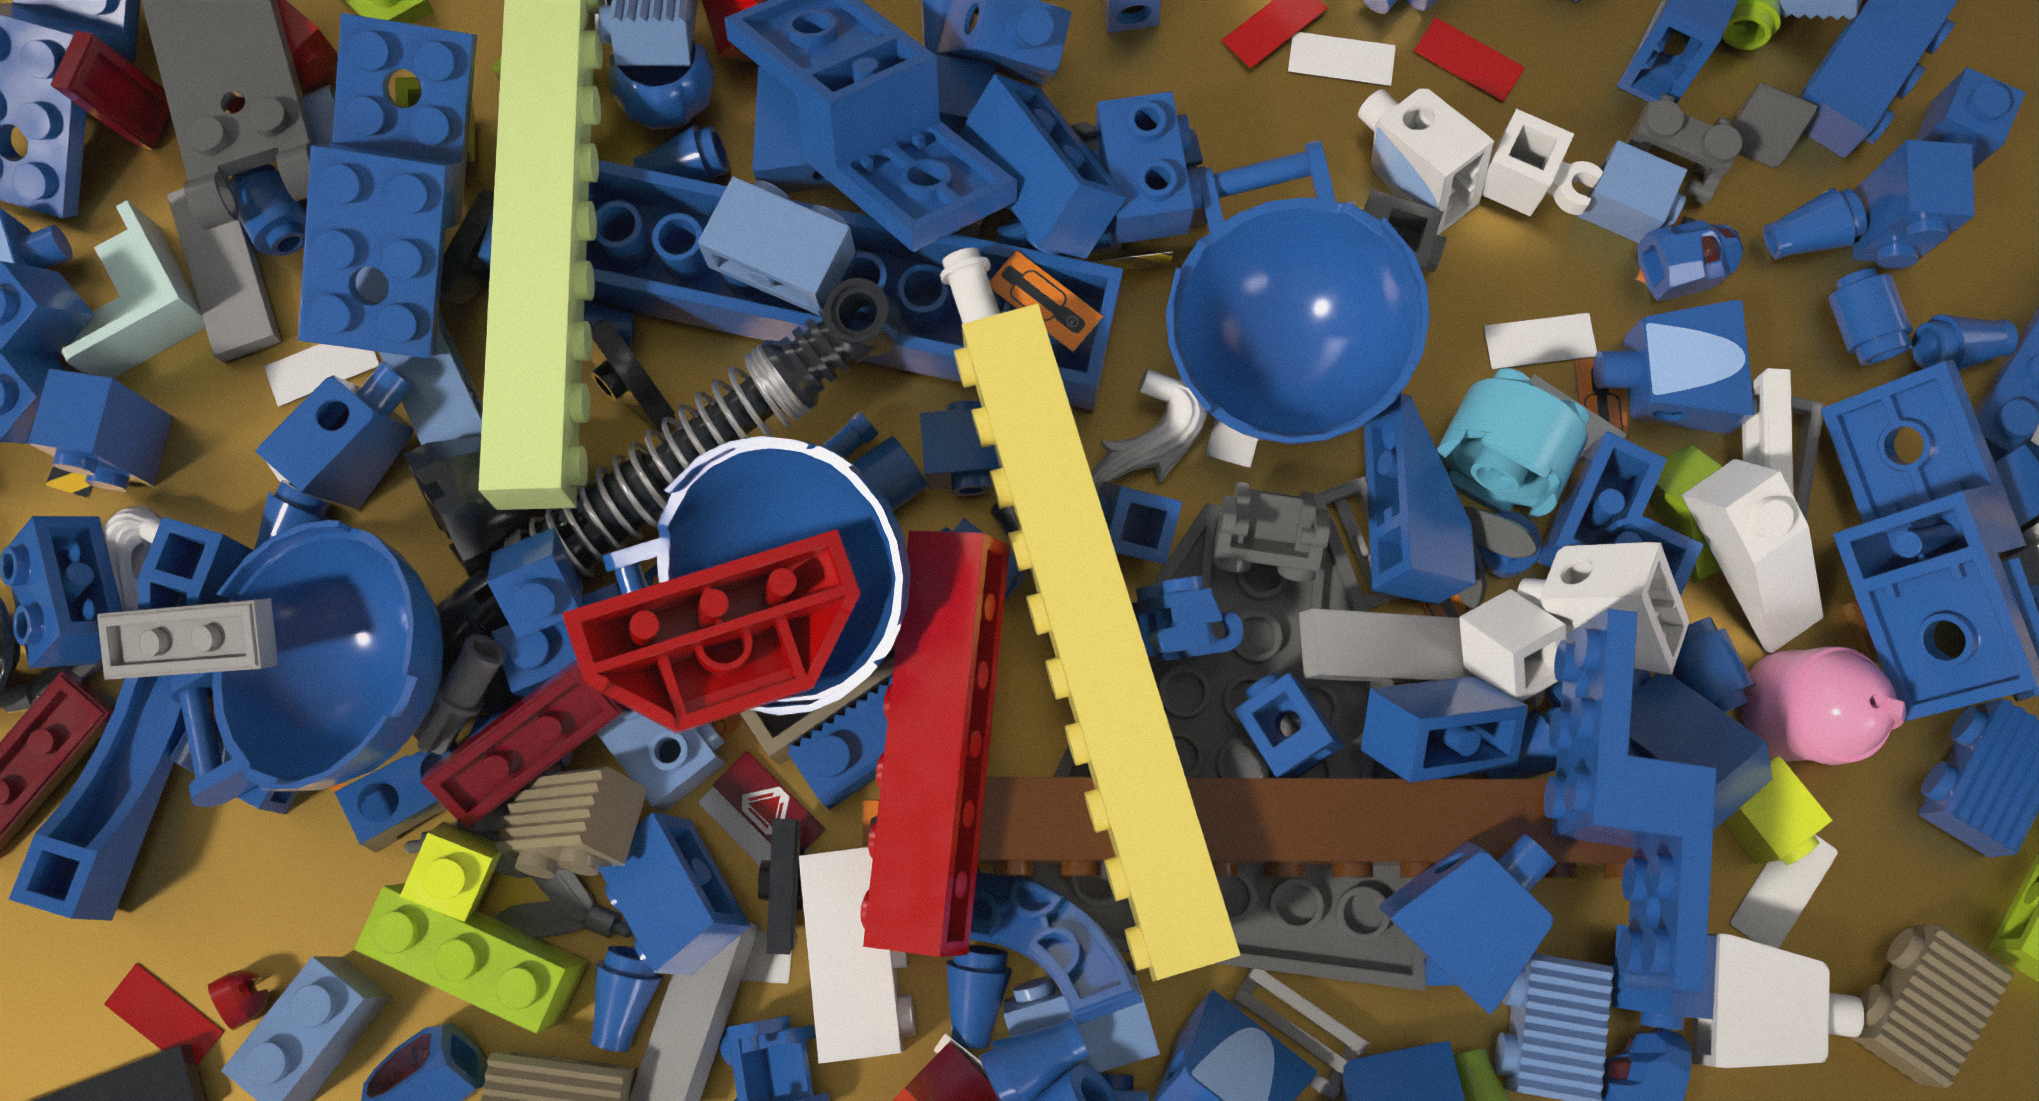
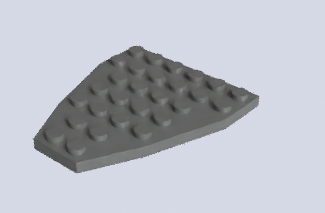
[1031,503,1427,991]

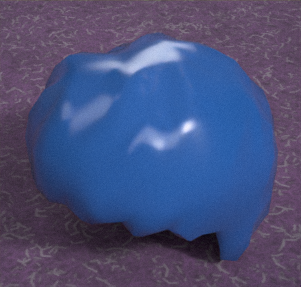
[606,42,714,131]

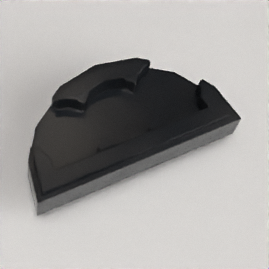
[440,189,494,303]
[590,319,676,432]
[758,818,805,955]

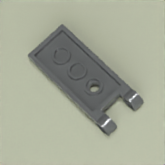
[141,0,316,230]

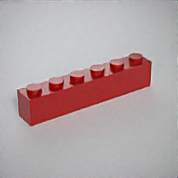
[860,530,1010,957]

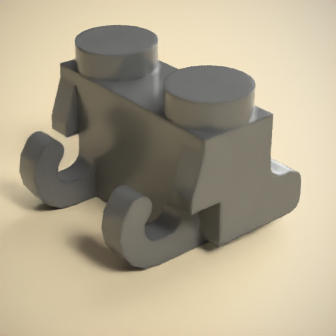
[1625,92,1743,205]
[1213,482,1330,582]

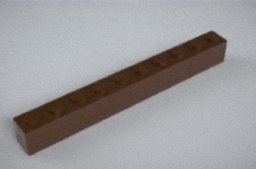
[979,777,1634,880]

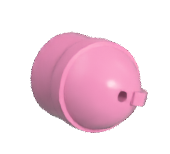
[1741,647,1906,766]

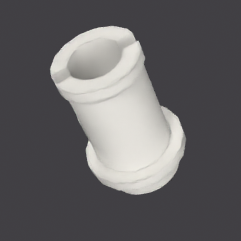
[940,248,1000,324]

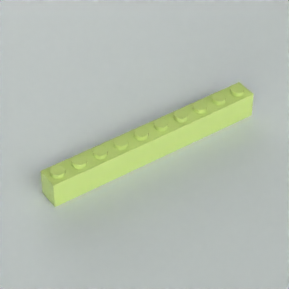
[478,0,605,510]

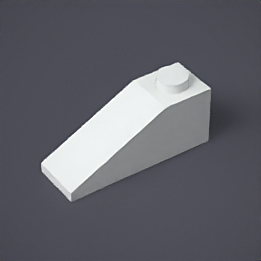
[1682,459,1824,653]

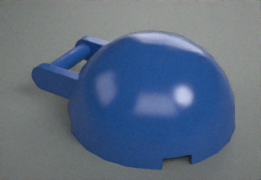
[1166,140,1430,445]
[602,436,911,715]
[168,520,443,807]

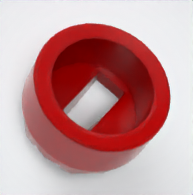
[208,970,269,1031]

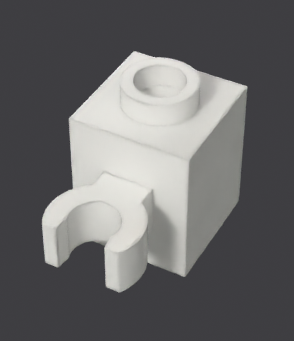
[1481,109,1603,216]
[1459,589,1566,706]

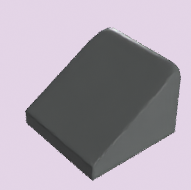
[1731,82,1817,168]

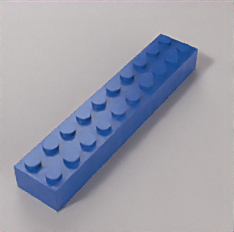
[478,160,1123,410]

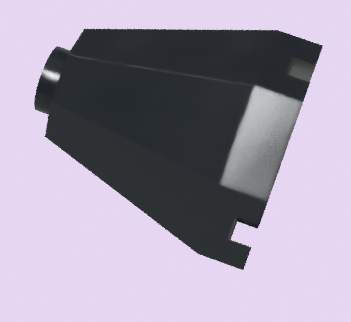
[404,437,546,578]

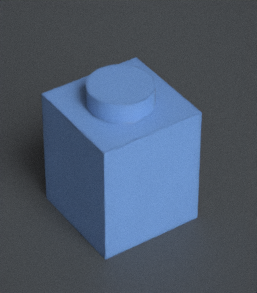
[1577,140,1687,243]

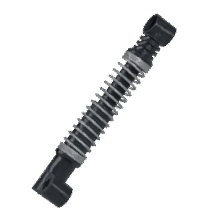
[435,278,902,714]

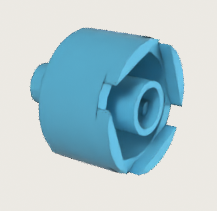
[1437,368,1590,517]

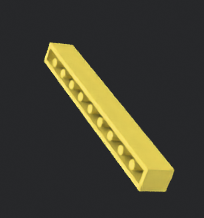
[954,303,1241,982]

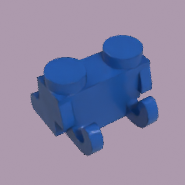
[1132,576,1243,661]
[720,1015,830,1101]

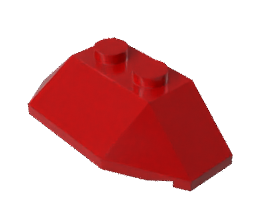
[562,529,861,734]

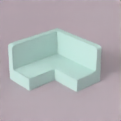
[62,200,206,378]

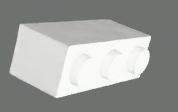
[799,847,916,1064]

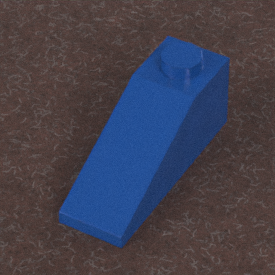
[1364,393,1476,605]

